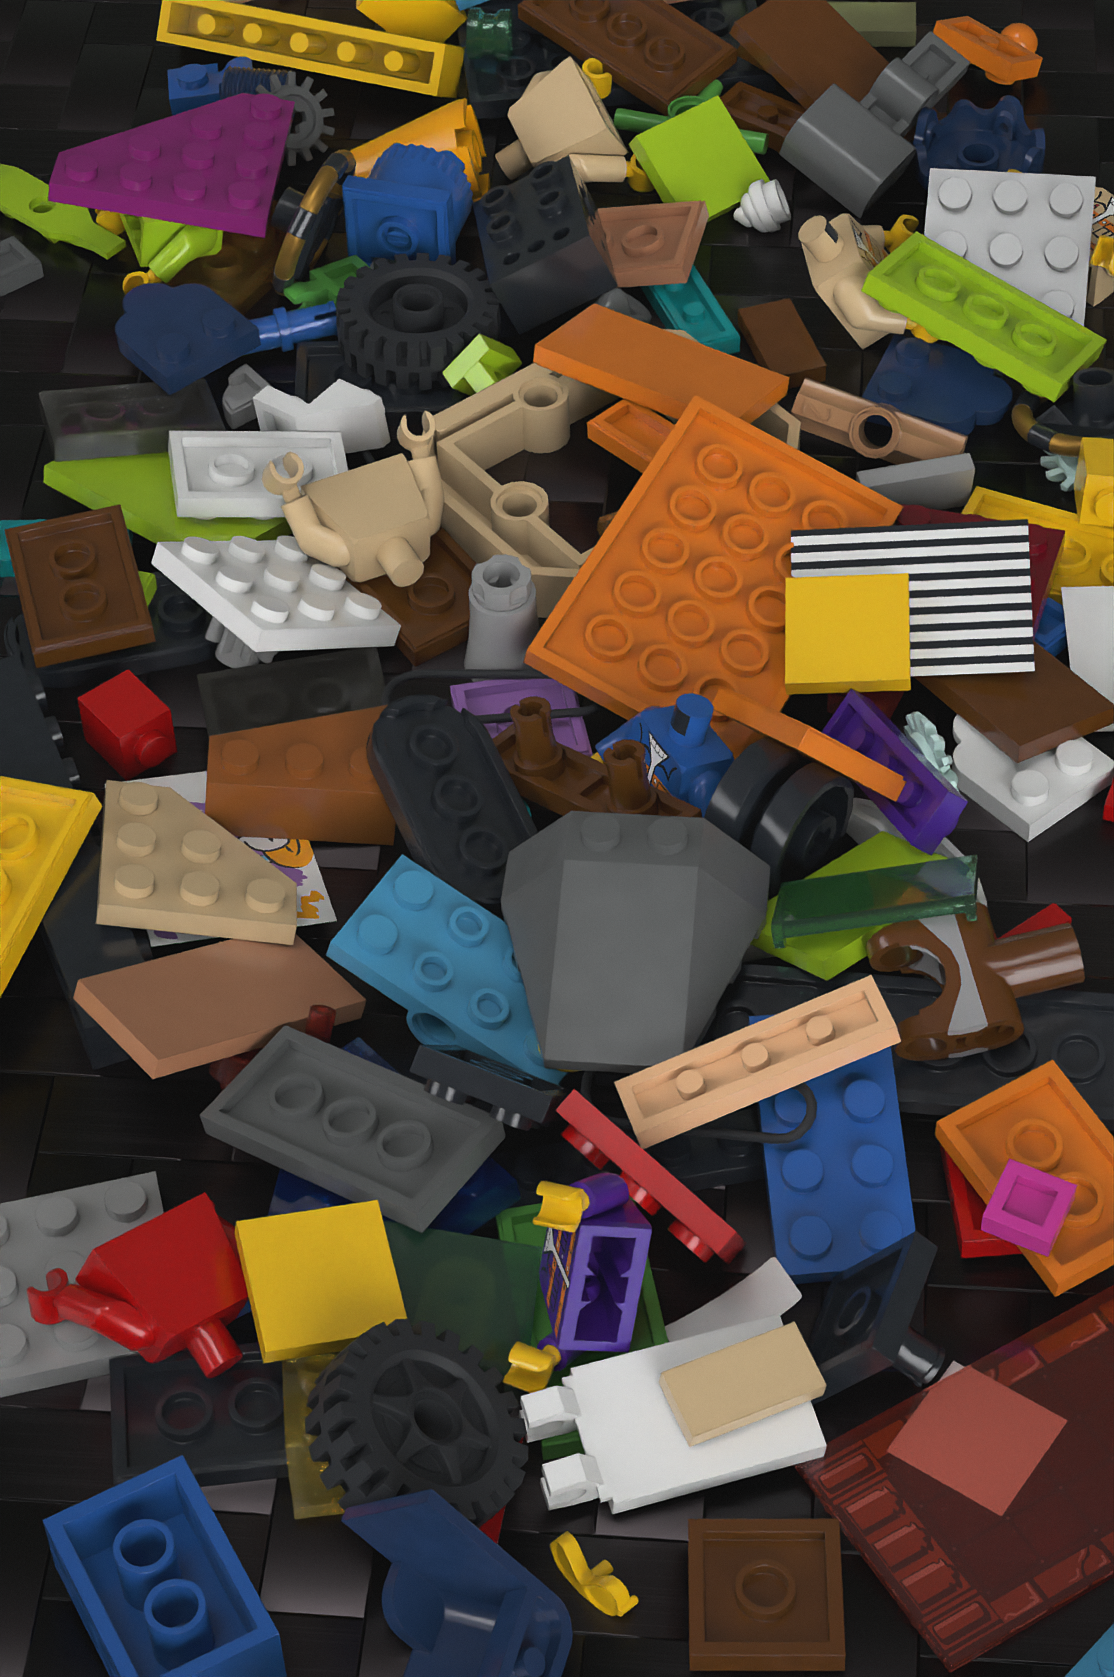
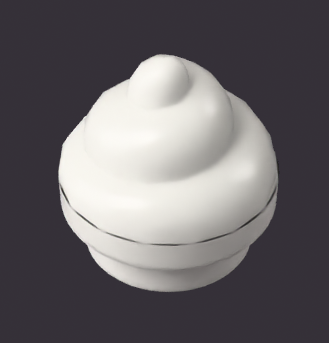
[733,179,791,233]

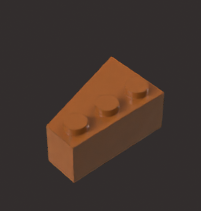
[205,705,396,845]

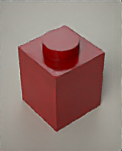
[77,669,177,781]

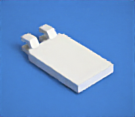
[519,1313,827,1514]

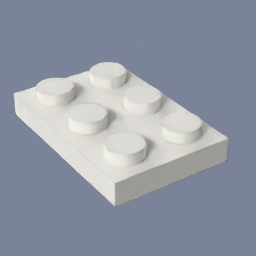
[168,431,348,520]

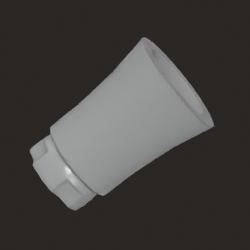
[464,554,540,682]

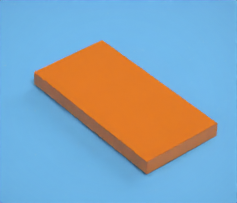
[533,303,790,424]

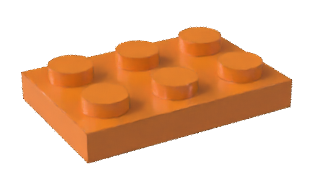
[935,1060,1114,1297]

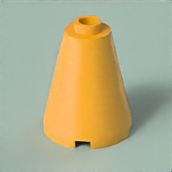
[349,98,490,203]

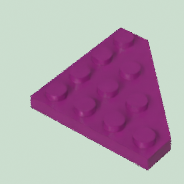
[48,93,295,238]

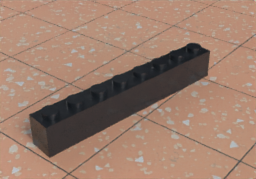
[0,655,154,1070]

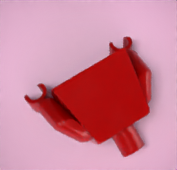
[26,1192,249,1379]

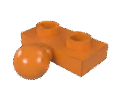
[933,16,1043,85]

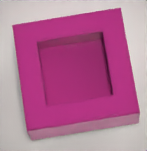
[980,1158,1077,1257]

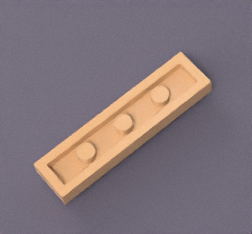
[614,975,901,1149]

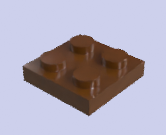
[688,1519,846,1671]

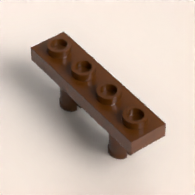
[492,696,702,818]

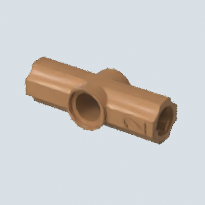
[791,378,969,465]

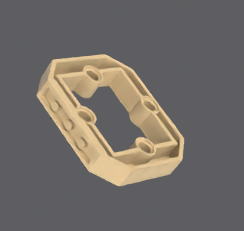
[422,329,801,618]

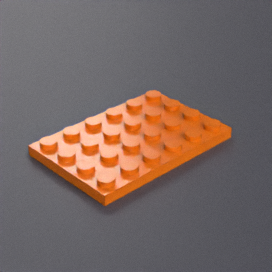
[523,394,903,760]

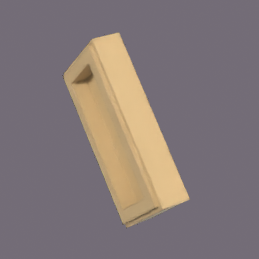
[659,1321,827,1447]

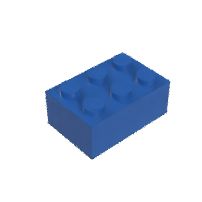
[43,1455,287,1677]

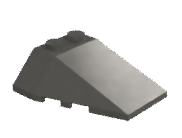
[501,811,770,1074]

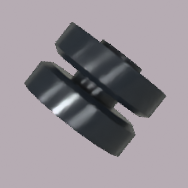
[704,738,854,898]

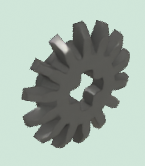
[255,71,335,166]

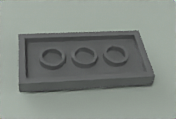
[200,1025,506,1233]

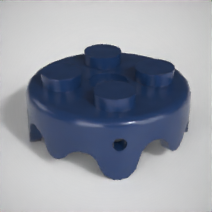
[912,95,1045,192]

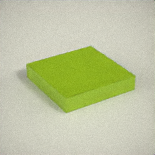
[628,95,770,222]

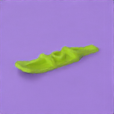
[0,164,126,260]

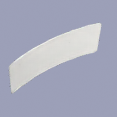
[665,1257,802,1342]

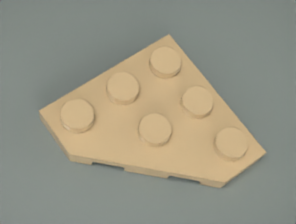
[96,780,297,945]

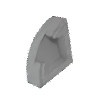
[223,364,272,429]

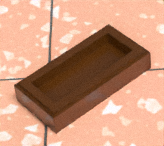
[738,298,826,389]

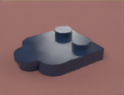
[115,283,261,395]
[862,334,1013,436]

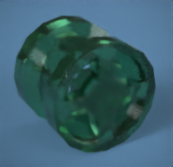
[466,7,513,61]

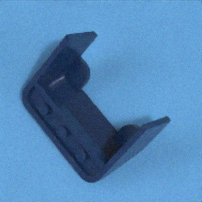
[341,1489,573,1677]

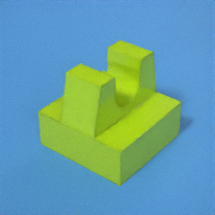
[442,333,523,396]

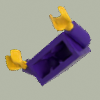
[503,1173,652,1393]

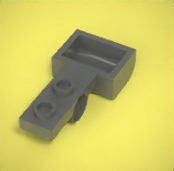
[779,31,970,219]

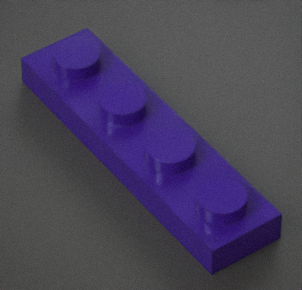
[822,689,968,856]

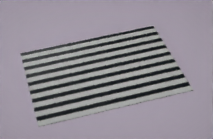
[791,519,1035,677]

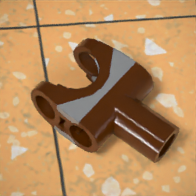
[865,902,1085,1061]

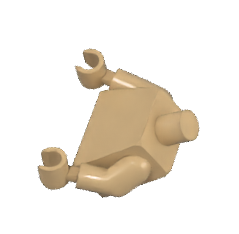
[262,411,444,587]

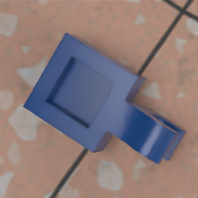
[168,57,253,116]

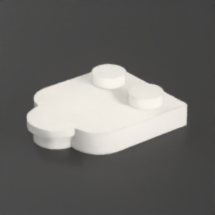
[952,714,1114,842]

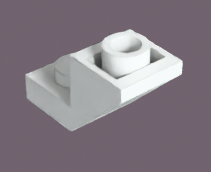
[253,379,390,454]

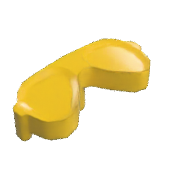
[550,1531,638,1617]

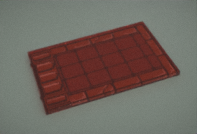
[795,1285,1114,1673]

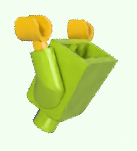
[95,209,223,295]

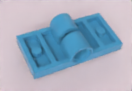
[326,854,570,1086]

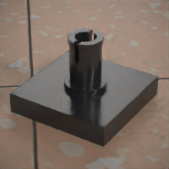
[807,1231,946,1406]

